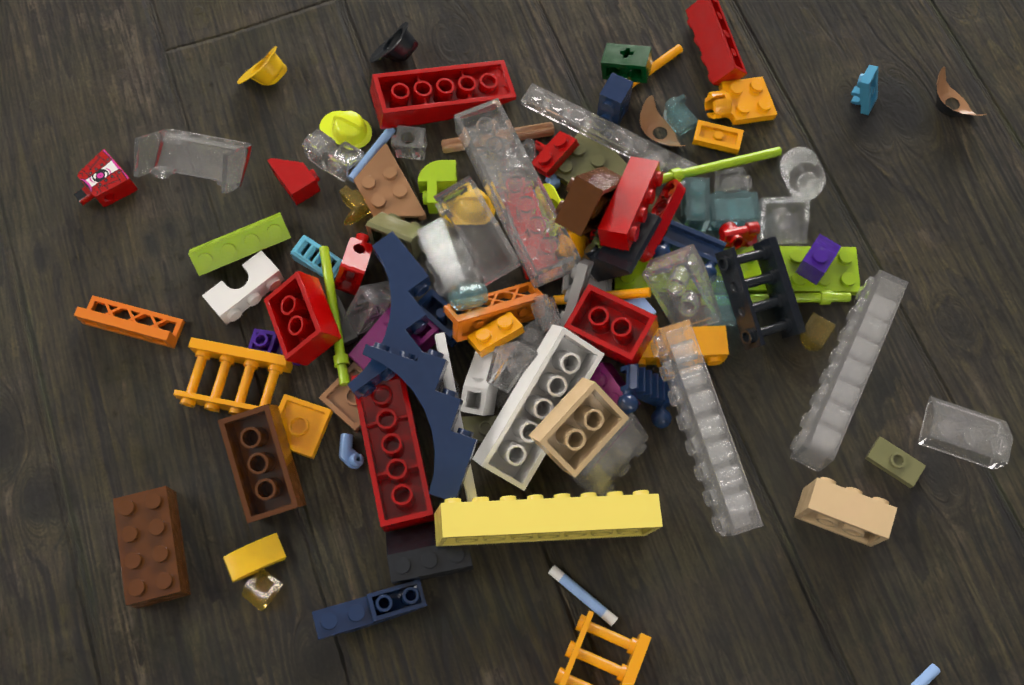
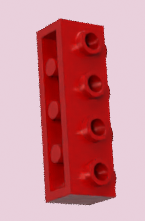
[685,0,747,86]
[598,156,663,251]

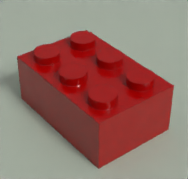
[264,271,342,366]
[564,284,659,365]

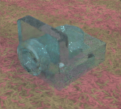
[662,94,698,136]

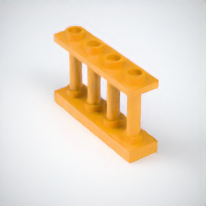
[173,337,293,415]
[554,610,652,685]

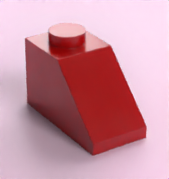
[267,158,320,206]

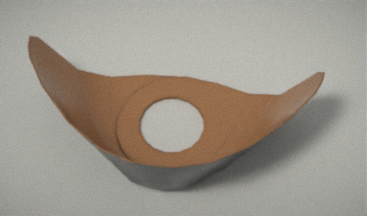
[936,67,987,117]
[640,95,686,147]

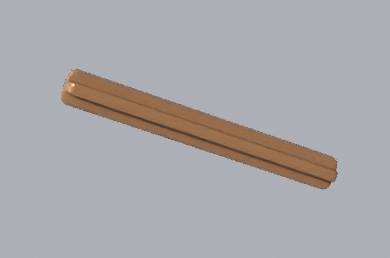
[441,122,555,153]

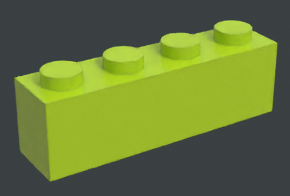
[188,212,291,276]

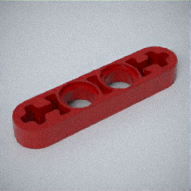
[639,179,686,263]

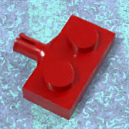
[530,131,579,178]

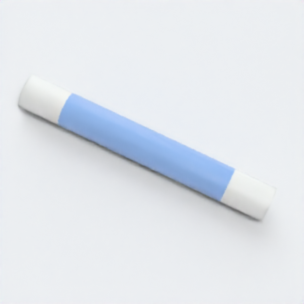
[548,565,618,627]

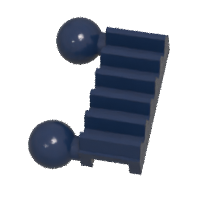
[652,220,727,284]
[617,364,672,428]

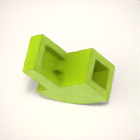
[418,160,457,214]

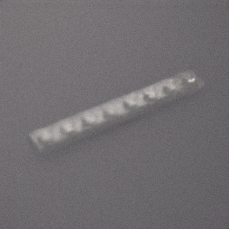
[521,83,697,186]

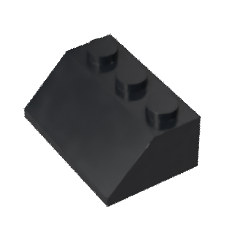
[581,212,662,282]
[386,523,474,586]

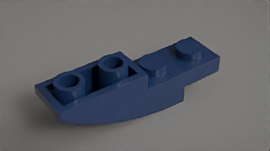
[311,579,427,641]

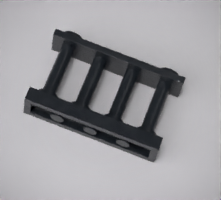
[715,236,807,350]

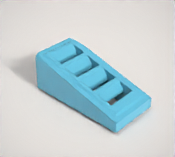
[290,235,342,281]

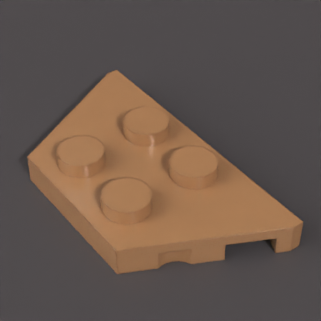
[354,144,427,220]

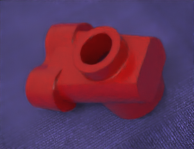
[719,221,760,249]

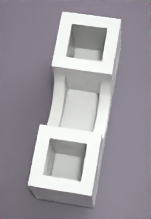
[202,250,284,325]

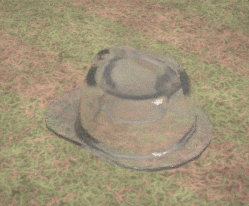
[779,147,826,200]

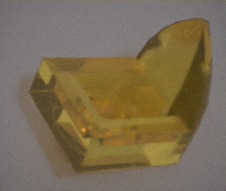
[339,185,371,225]
[799,313,836,351]

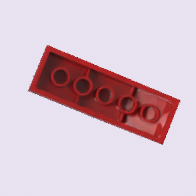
[370,60,516,129]
[351,374,435,532]

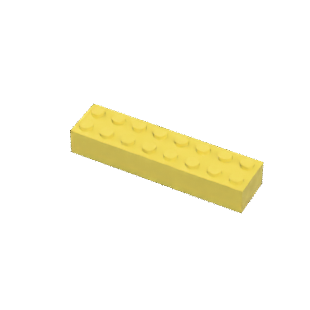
[434,490,663,547]

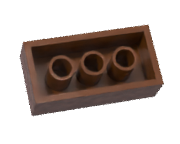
[554,166,622,236]
[218,404,307,524]
[113,486,191,608]

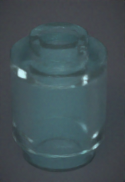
[448,282,488,311]

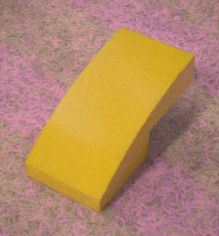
[223,533,286,583]

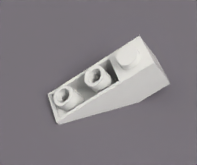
[460,344,505,416]

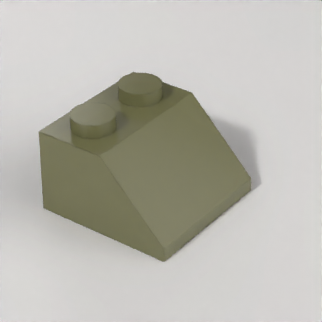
[365,212,427,261]

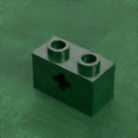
[601,43,652,83]

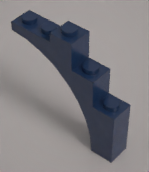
[347,231,431,399]
[362,342,478,499]

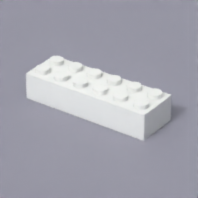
[472,324,604,491]

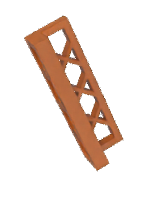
[443,282,546,342]
[73,295,185,349]

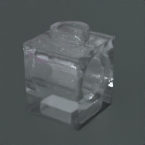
[391,125,427,160]

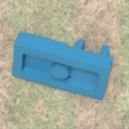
[851,65,878,115]

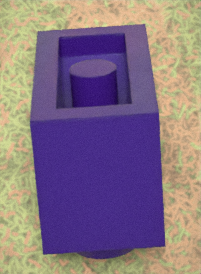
[795,234,841,285]

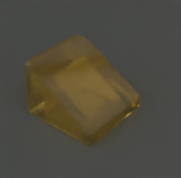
[242,569,283,611]

